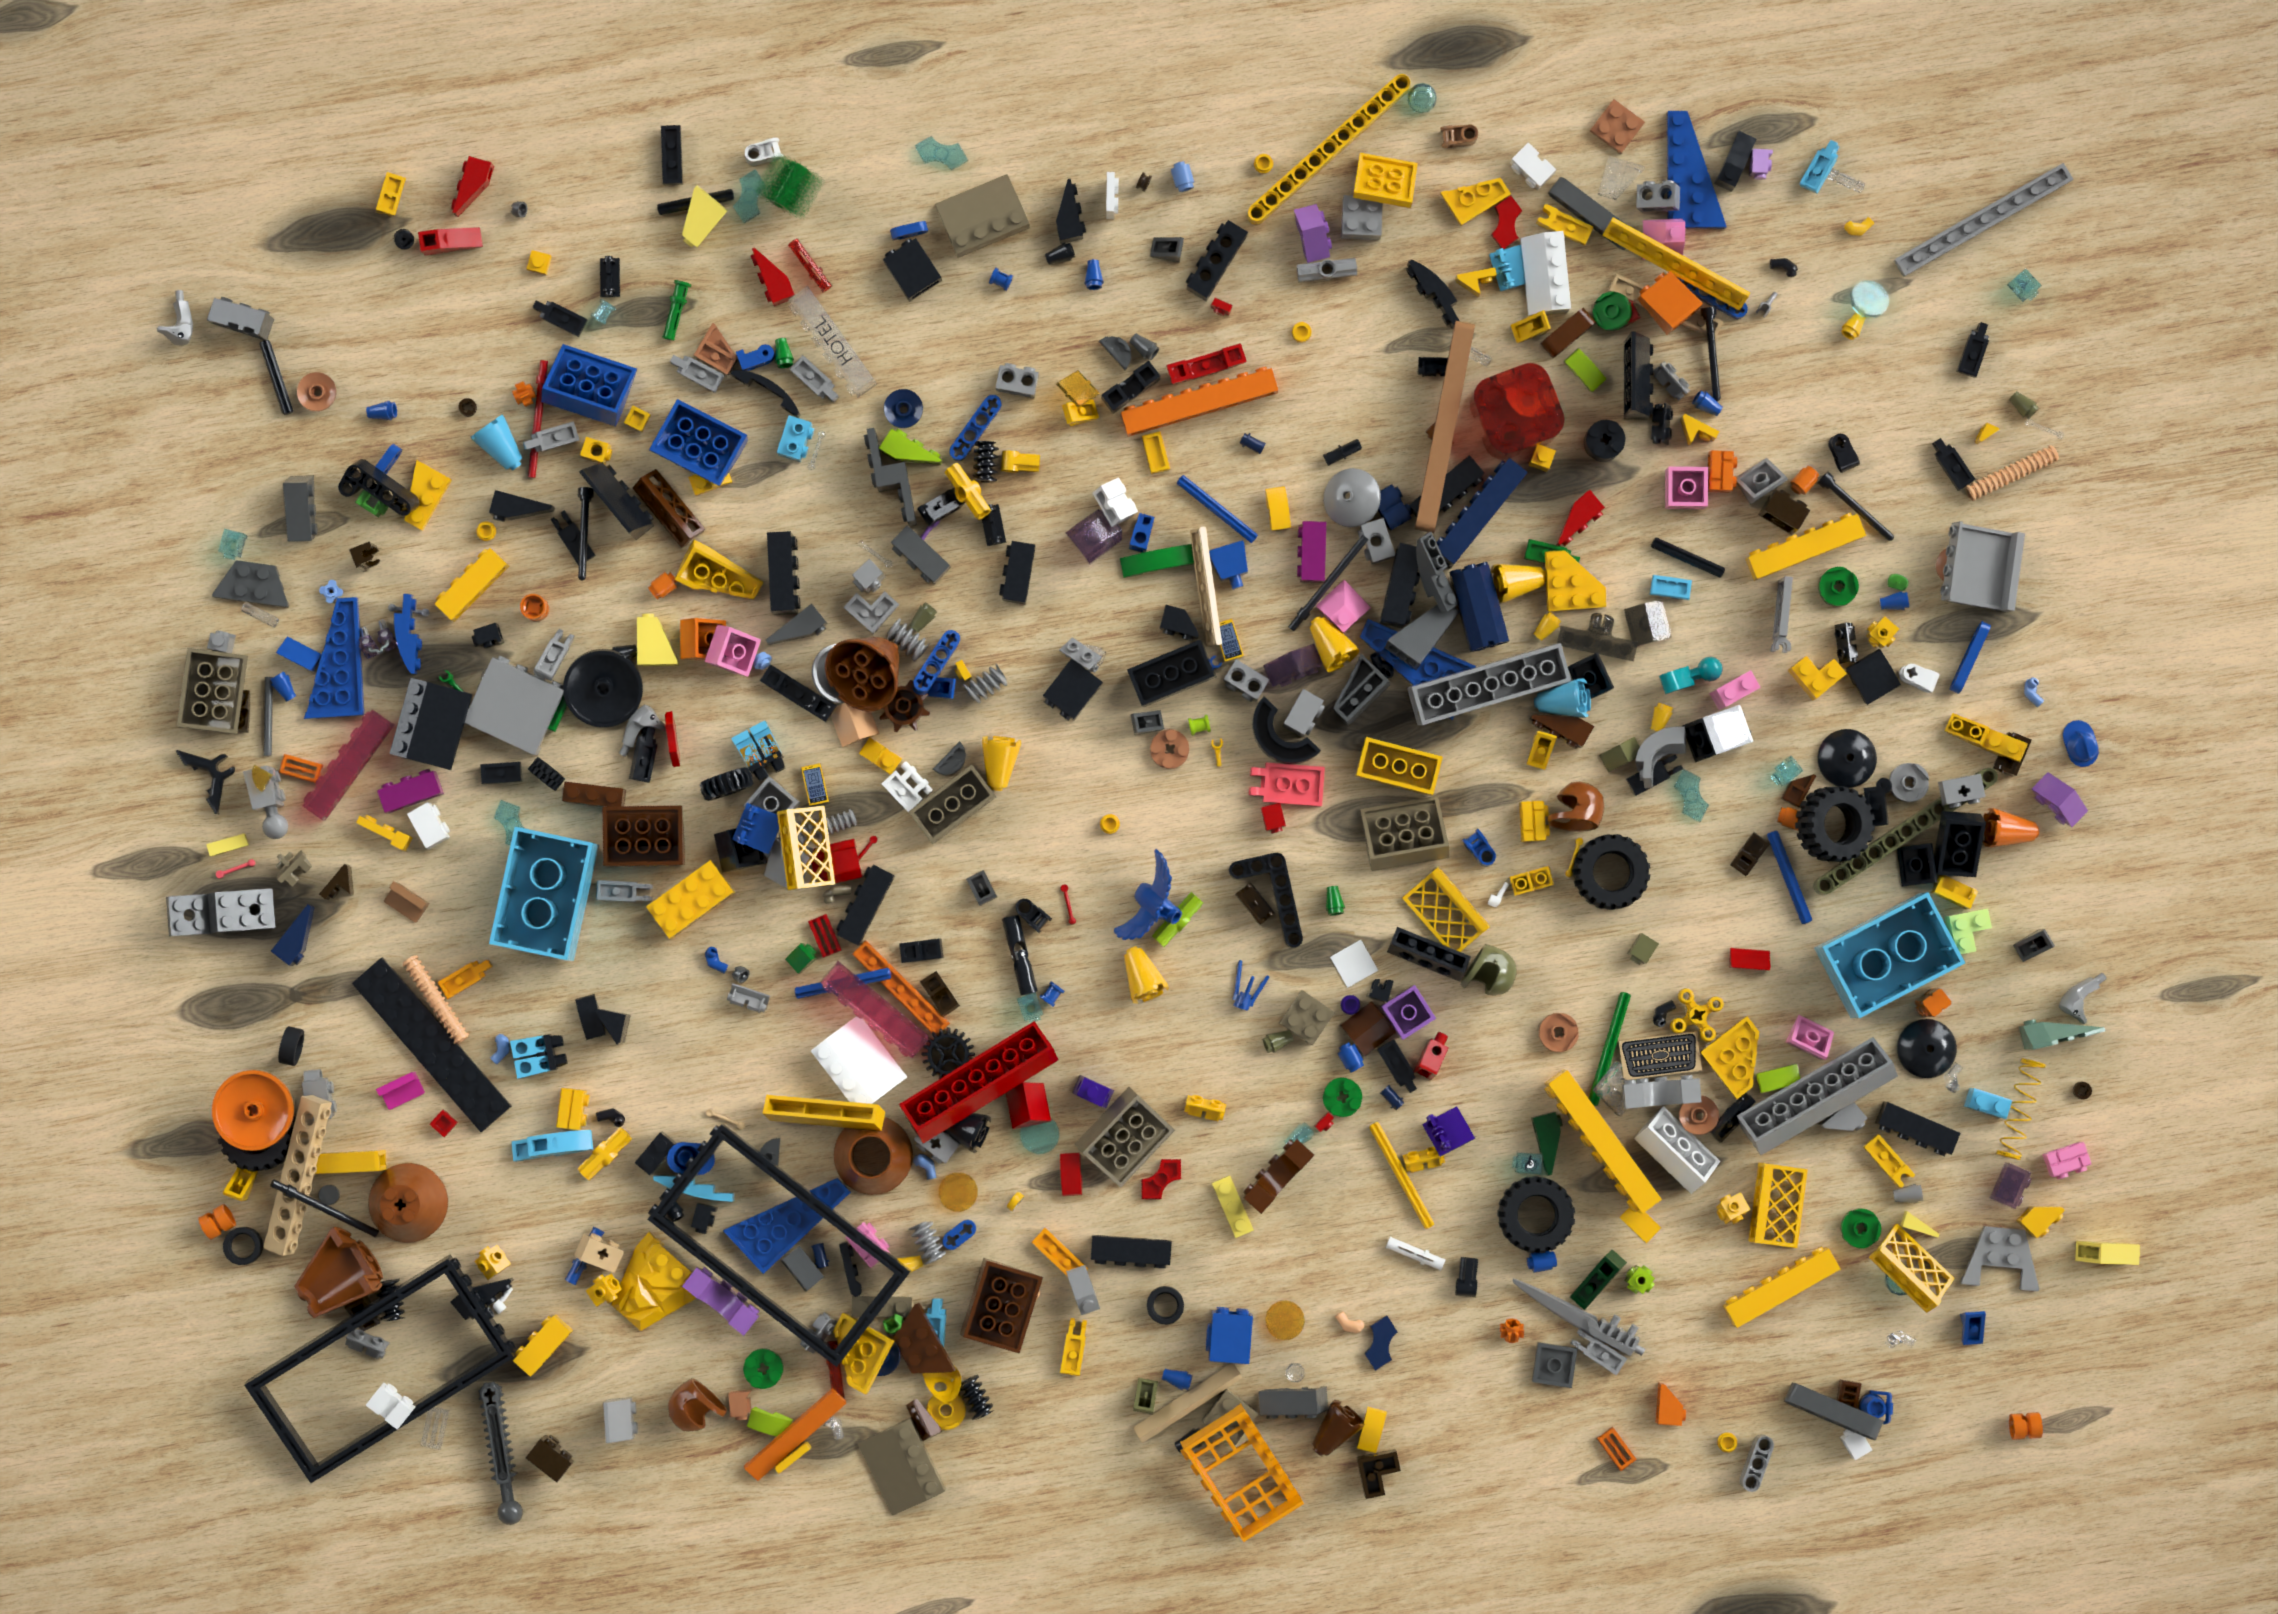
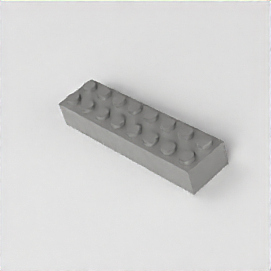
[1407,643,1571,725]
[1737,1037,1898,1155]

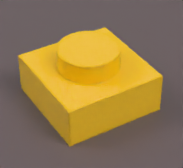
[527,250,552,275]
[624,406,651,432]
[954,660,972,682]

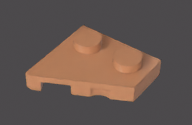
[694,323,738,376]

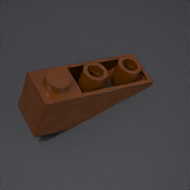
[1529,715,1594,749]

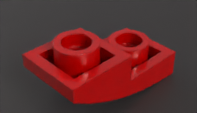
[1060,1152,1082,1196]

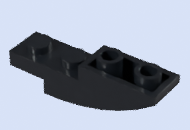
[1406,259,1459,329]

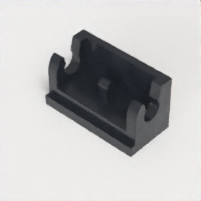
[917,488,965,526]
[1366,979,1394,1002]

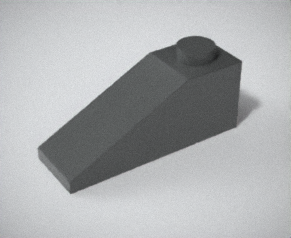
[765,603,828,645]

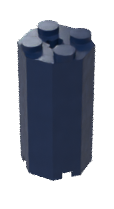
[1449,562,1509,652]

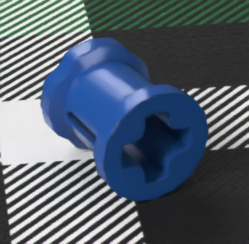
[989,267,1014,291]
[1039,981,1065,1007]

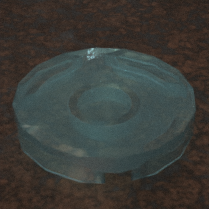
[1850,280,1889,318]
[1020,1118,1059,1154]

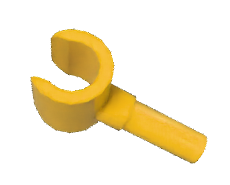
[1211,738,1223,767]

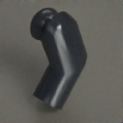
[596,1108,625,1127]

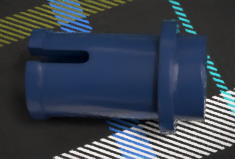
[1240,433,1266,454]
[1380,1085,1404,1110]
[811,1243,830,1269]

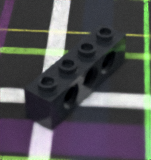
[1185,220,1248,302]
[1387,927,1471,982]

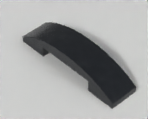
[731,370,800,418]
[760,664,836,722]

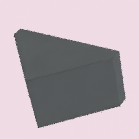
[1150,237,1184,263]
[1131,710,1164,735]
[966,870,997,906]
[2013,929,2055,962]

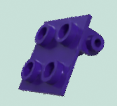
[1422,1106,1475,1157]

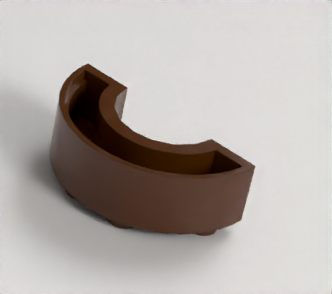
[1243,1139,1314,1214]

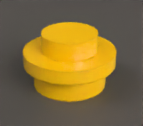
[1254,154,1273,174]
[476,521,496,541]
[1100,814,1120,834]
[1717,1432,1737,1453]

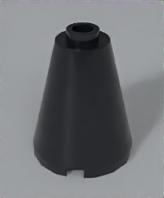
[943,1113,991,1153]

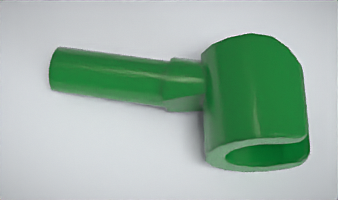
[439,670,464,692]

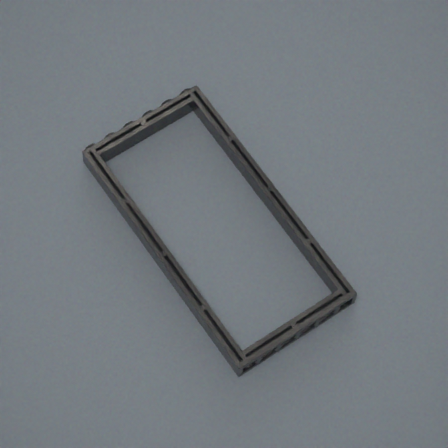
[647,1124,912,1367]
[244,1254,516,1483]

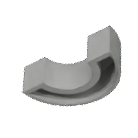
[1622,1075,1702,1109]

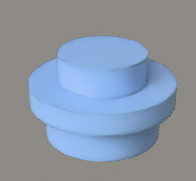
[753,652,772,670]

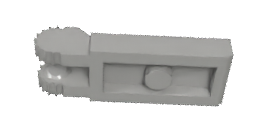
[533,629,575,681]
[596,880,653,902]
[1571,1329,1627,1376]

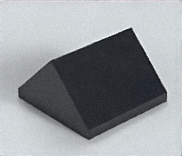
[1568,652,1614,699]
[1897,843,1937,887]
[595,1009,631,1045]

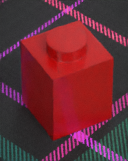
[1260,803,1286,834]

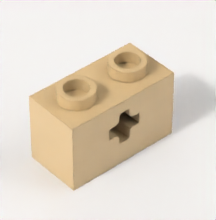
[574,1233,624,1273]

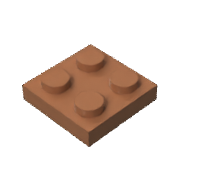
[1590,99,1645,154]

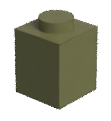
[1627,933,1659,965]

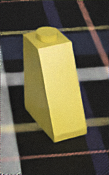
[682,185,728,247]
[637,614,679,666]
[2075,1241,2140,1265]

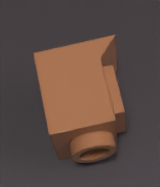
[728,1390,752,1420]

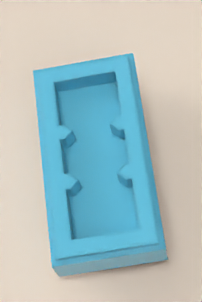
[1650,575,1692,600]

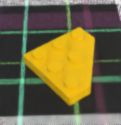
[1545,550,1606,611]
[1700,1016,1759,1099]
[833,1313,894,1394]

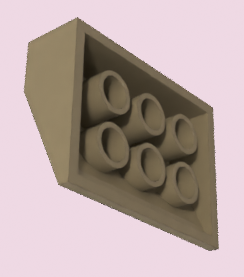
[935,174,1030,258]
[177,648,248,734]
[1360,796,1449,871]
[1075,1087,1175,1188]
[857,1417,946,1515]

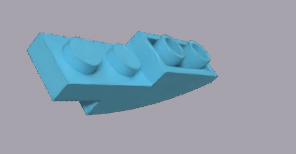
[511,1130,593,1162]

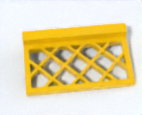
[777,806,835,890]
[1402,866,1490,952]
[1748,1162,1808,1248]
[1869,1224,1955,1313]

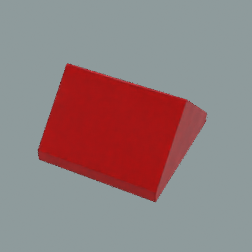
[1005,1082,1051,1129]

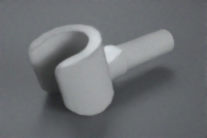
[1756,292,1778,318]

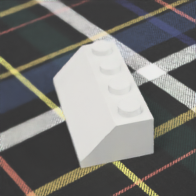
[1520,231,1571,316]
[1634,1106,1720,1194]

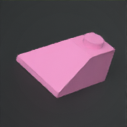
[1642,219,1685,260]
[1315,580,1371,634]

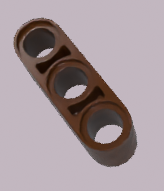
[1540,307,1596,358]

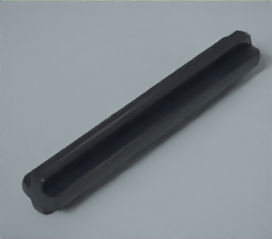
[657,189,734,215]
[259,340,293,415]
[1651,537,1725,578]

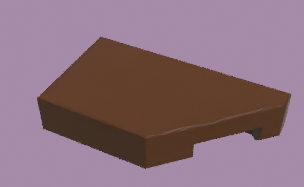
[1781,774,1816,808]

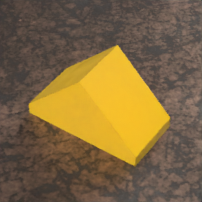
[223,1167,258,1201]

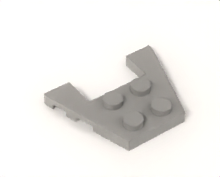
[1960,1226,2039,1291]

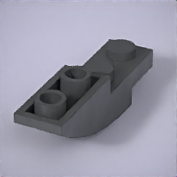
[1416,532,1458,613]

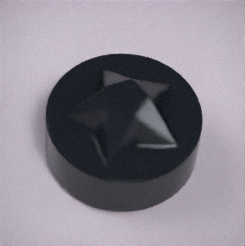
[393,229,414,250]

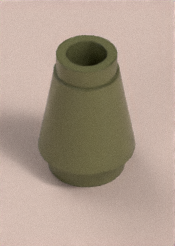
[2009,391,2039,419]
[910,602,937,632]
[1262,1030,1293,1053]

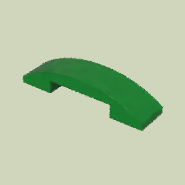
[1120,544,1194,578]

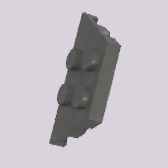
[212,560,289,608]

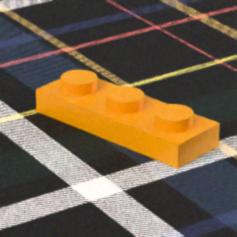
[1032,1228,1088,1277]

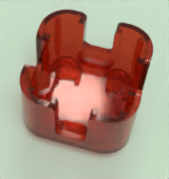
[1470,363,1565,460]

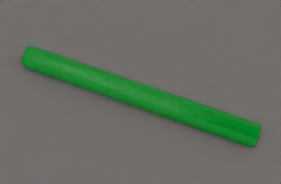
[1588,992,1631,1106]

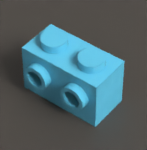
[777,415,815,462]

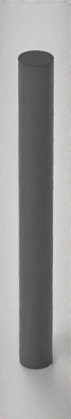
[264,677,273,756]

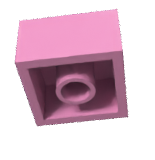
[1665,467,1708,509]
[705,625,761,677]

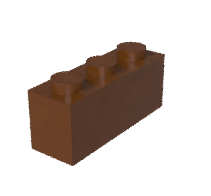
[562,781,626,807]

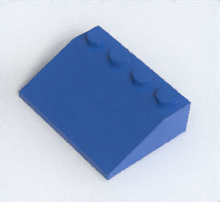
[541,344,637,427]
[649,399,748,486]

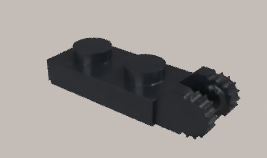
[551,510,596,566]
[1626,754,1683,796]
[839,1241,862,1297]

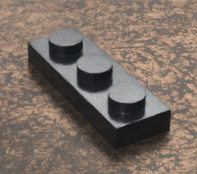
[661,125,683,185]

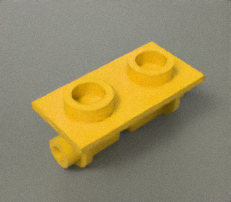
[1184,1095,1226,1122]
[1402,1146,1445,1173]

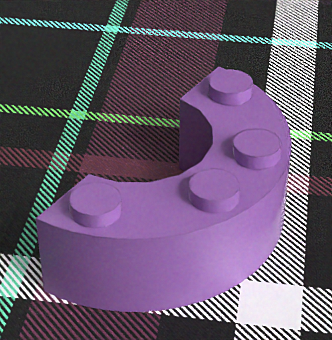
[682,1267,760,1336]

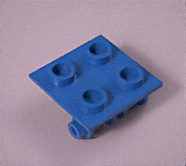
[732,803,779,854]

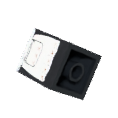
[1682,705,1753,763]

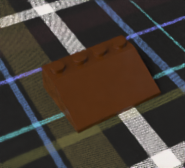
[602,805,685,866]
[960,1258,1043,1354]

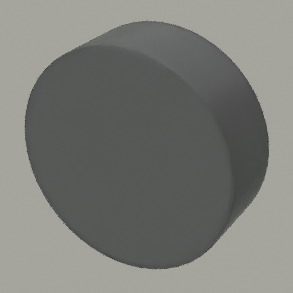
[319,1185,340,1205]

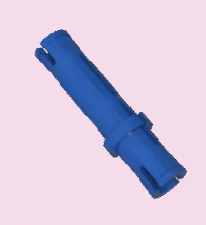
[565,1226,604,1285]

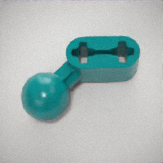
[1659,656,1723,694]

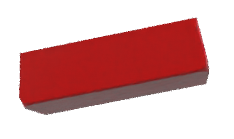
[1729,948,1771,971]

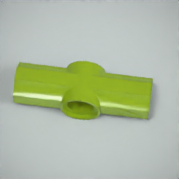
[1152,892,1203,947]

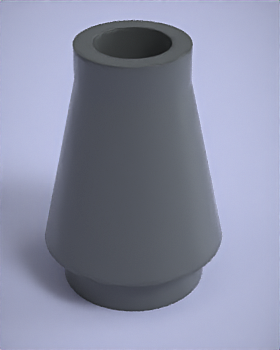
[1130,333,1159,360]

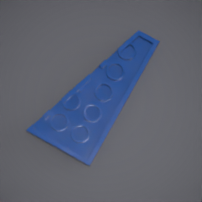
[1667,111,1727,229]
[304,597,365,719]
[1360,619,1476,720]
[723,1178,851,1274]

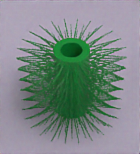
[754,152,825,219]

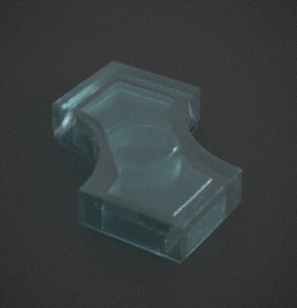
[915,136,968,171]
[733,169,765,224]
[1674,769,1709,822]
[494,800,526,845]

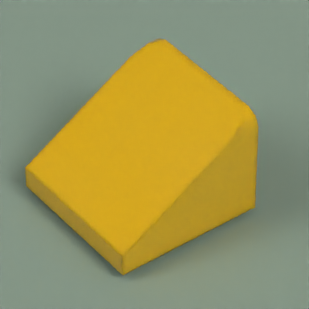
[1975,423,2000,444]

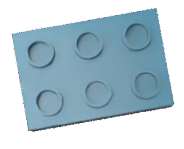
[489,827,599,961]
[1814,892,1965,1018]

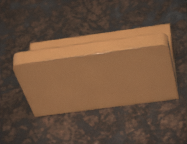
[384,881,430,923]

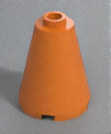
[1983,808,2039,848]

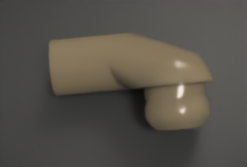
[823,885,851,904]

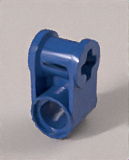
[1462,828,1496,867]

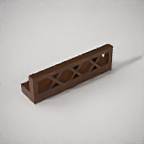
[633,469,705,548]

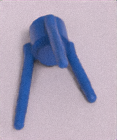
[1232,960,1269,1011]

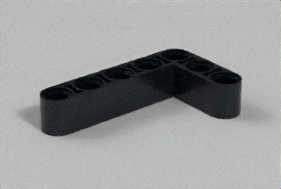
[1229,853,1303,948]

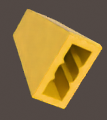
[315,1150,387,1174]

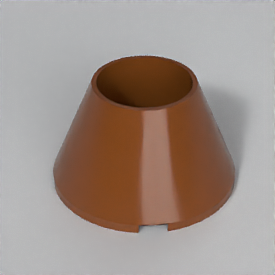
[834,1117,913,1195]

